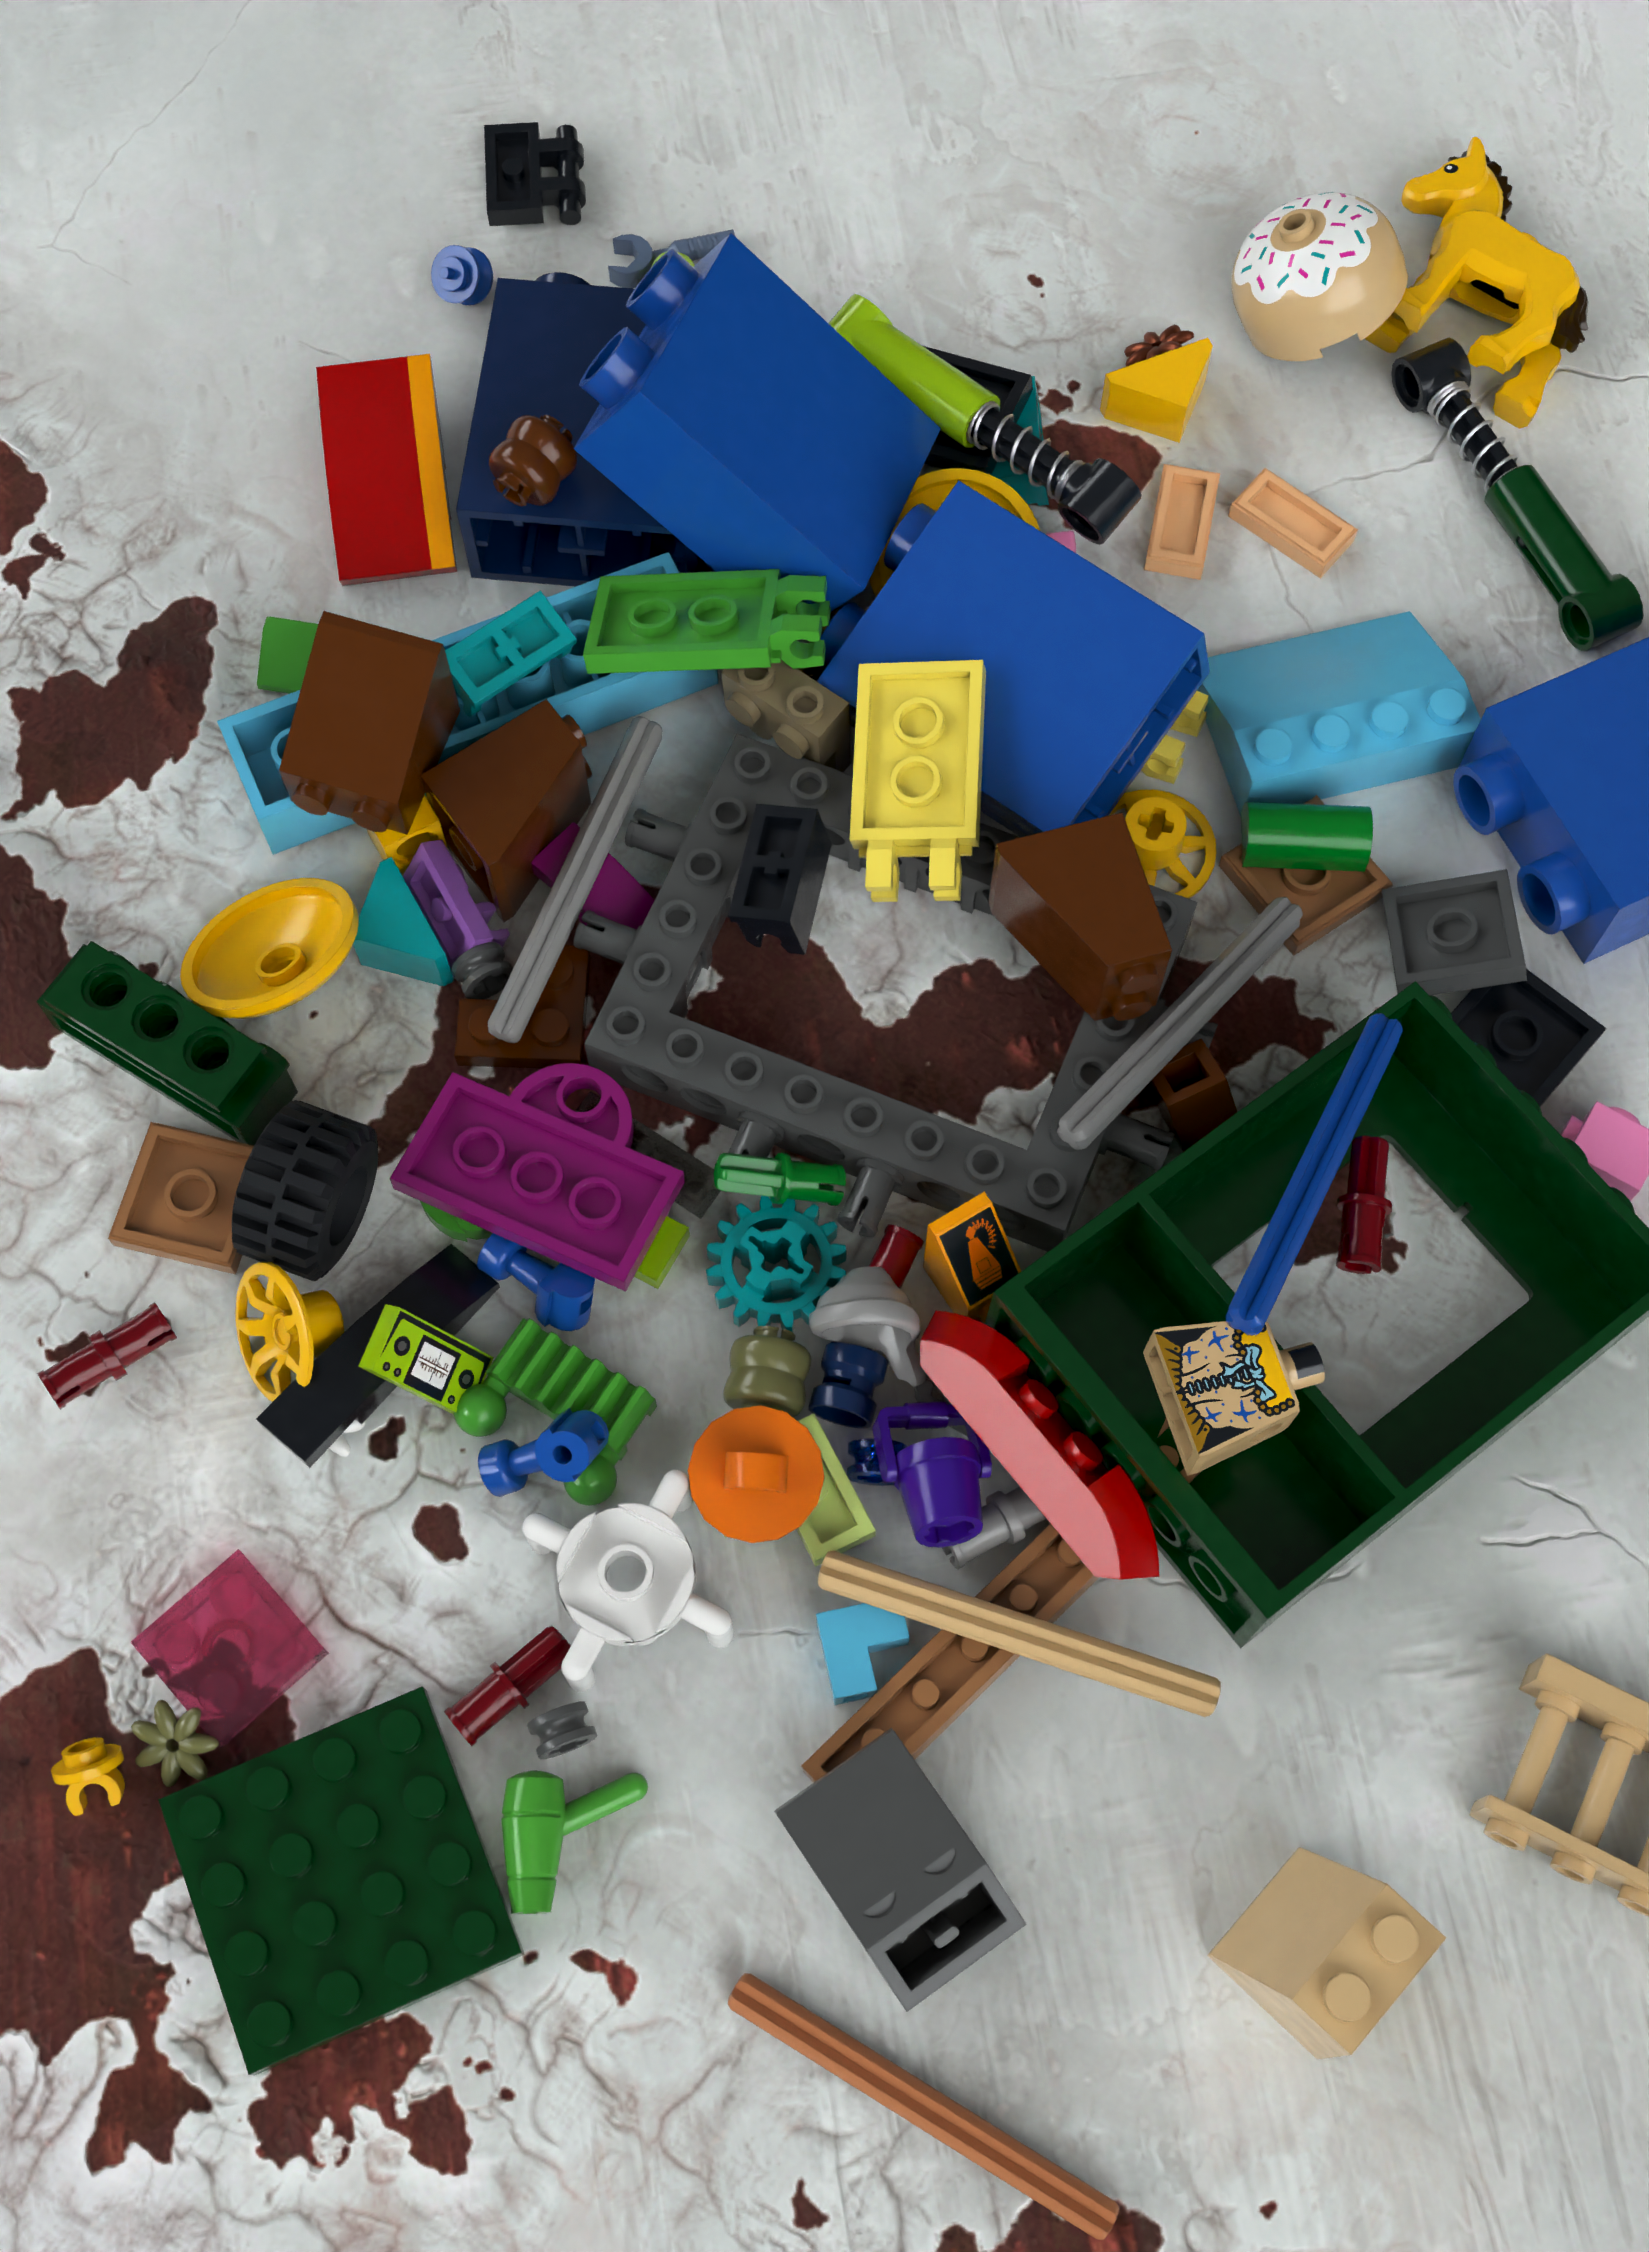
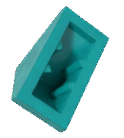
[353,857,454,986]

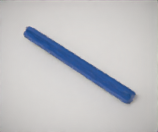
[1225,1013,1403,1336]

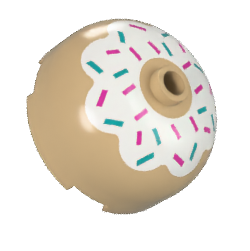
[1231,192,1408,361]

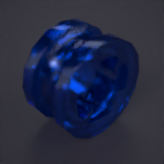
[847,1438,907,1486]

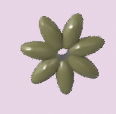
[131,1700,219,1787]

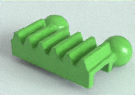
[454,1318,657,1506]

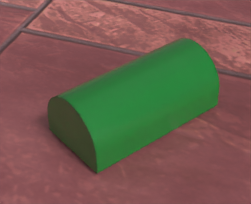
[1241,802,1373,872]

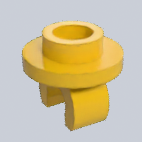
[51,1737,125,1816]

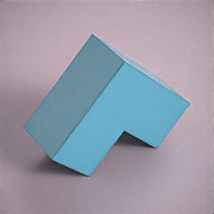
[816,1603,910,1705]

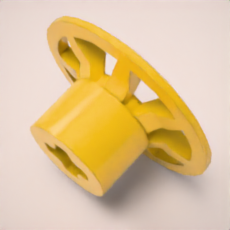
[1109,789,1217,899]
[235,1261,344,1402]

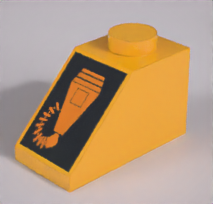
[923,1191,1021,1323]

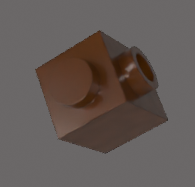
[1149,1038,1237,1152]

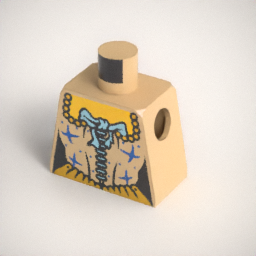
[1143,1321,1325,1476]

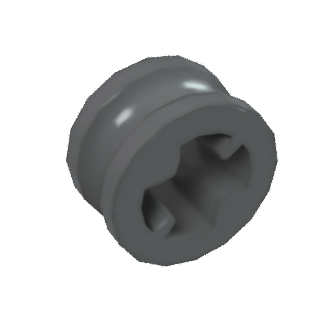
[451,942,513,999]
[527,1701,598,1760]

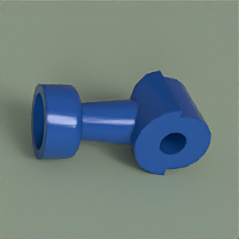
[477,1233,595,1331]
[478,1408,609,1497]

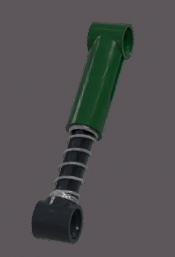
[1391,337,1644,651]

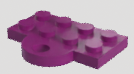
[390,1063,685,1292]

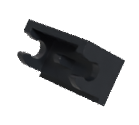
[728,804,832,955]

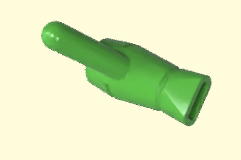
[501,1770,648,1914]

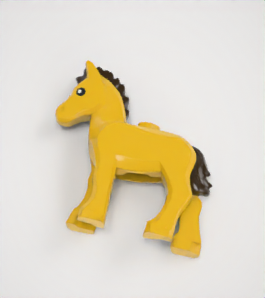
[1365,137,1588,429]

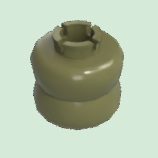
[723,1326,812,1417]

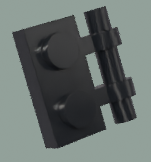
[484,122,586,226]

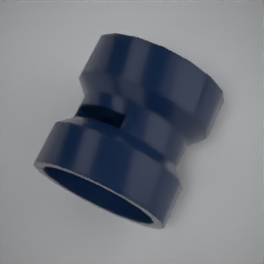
[808,1342,889,1429]

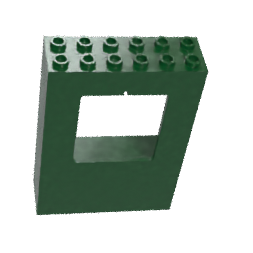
[984,981,1649,1649]

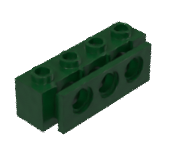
[36,941,298,1146]

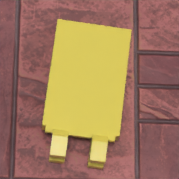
[849,660,986,902]

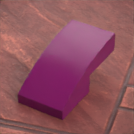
[531,822,655,929]

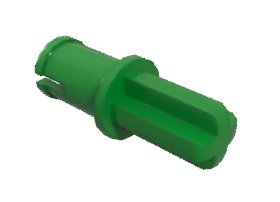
[713,1153,846,1206]

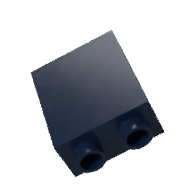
[456,272,705,587]

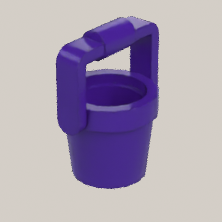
[872,1401,992,1547]

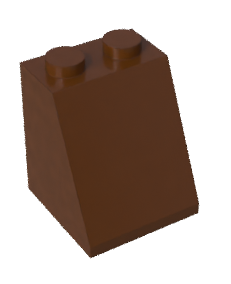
[279,611,460,835]
[420,699,592,923]
[988,812,1172,1021]

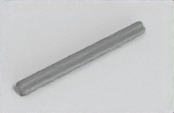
[488,716,663,1043]
[1057,897,1303,1150]

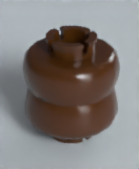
[489,415,577,506]

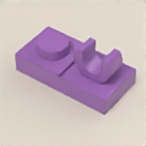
[403,839,510,977]

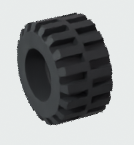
[232,1100,378,1281]

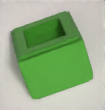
[257,616,318,694]

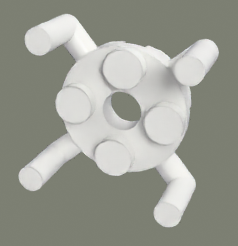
[522,1470,734,1692]

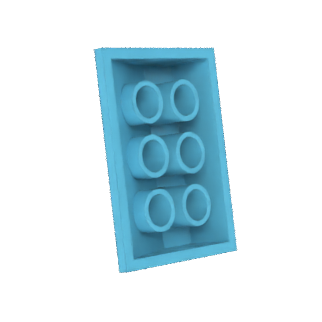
[1197,611,1481,817]

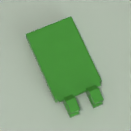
[583,569,831,674]

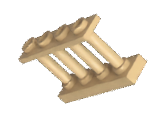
[1469,1653,1649,1917]

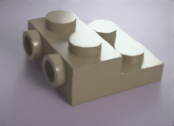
[721,660,851,772]

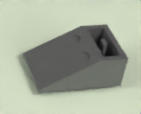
[774,1728,1027,2012]

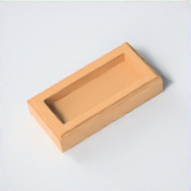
[1144,464,1220,580]
[1228,468,1358,579]

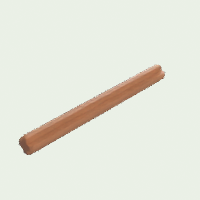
[728,1973,1119,2240]

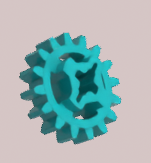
[706,1196,847,1332]

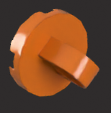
[688,1405,824,1543]

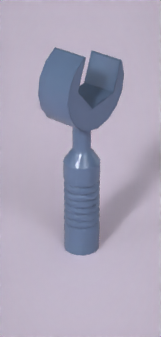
[608,229,735,288]

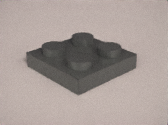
[1382,869,1527,995]

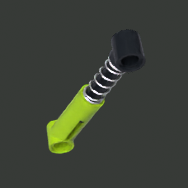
[829,294,1142,545]

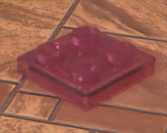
[131,1549,329,1748]

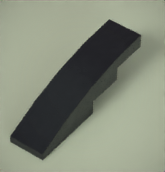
[256,1244,500,1468]

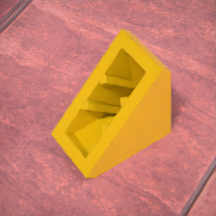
[1100,337,1213,443]

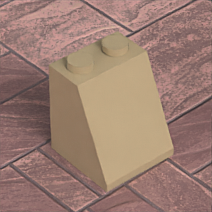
[1207,1847,1446,2059]

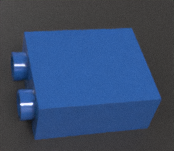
[574,233,941,612]
[817,480,1210,837]
[1453,637,1649,964]

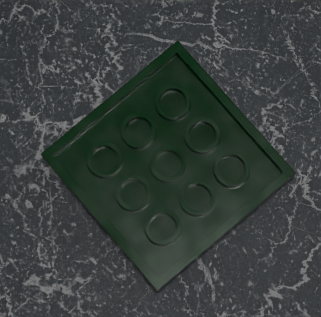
[158,1686,525,2076]

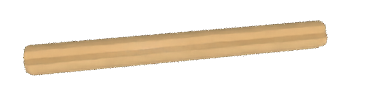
[818,1551,1221,1717]

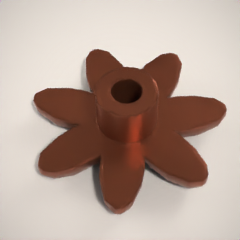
[1124,324,1194,366]

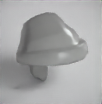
[809,1266,926,1387]

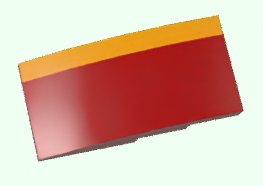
[316,354,457,586]

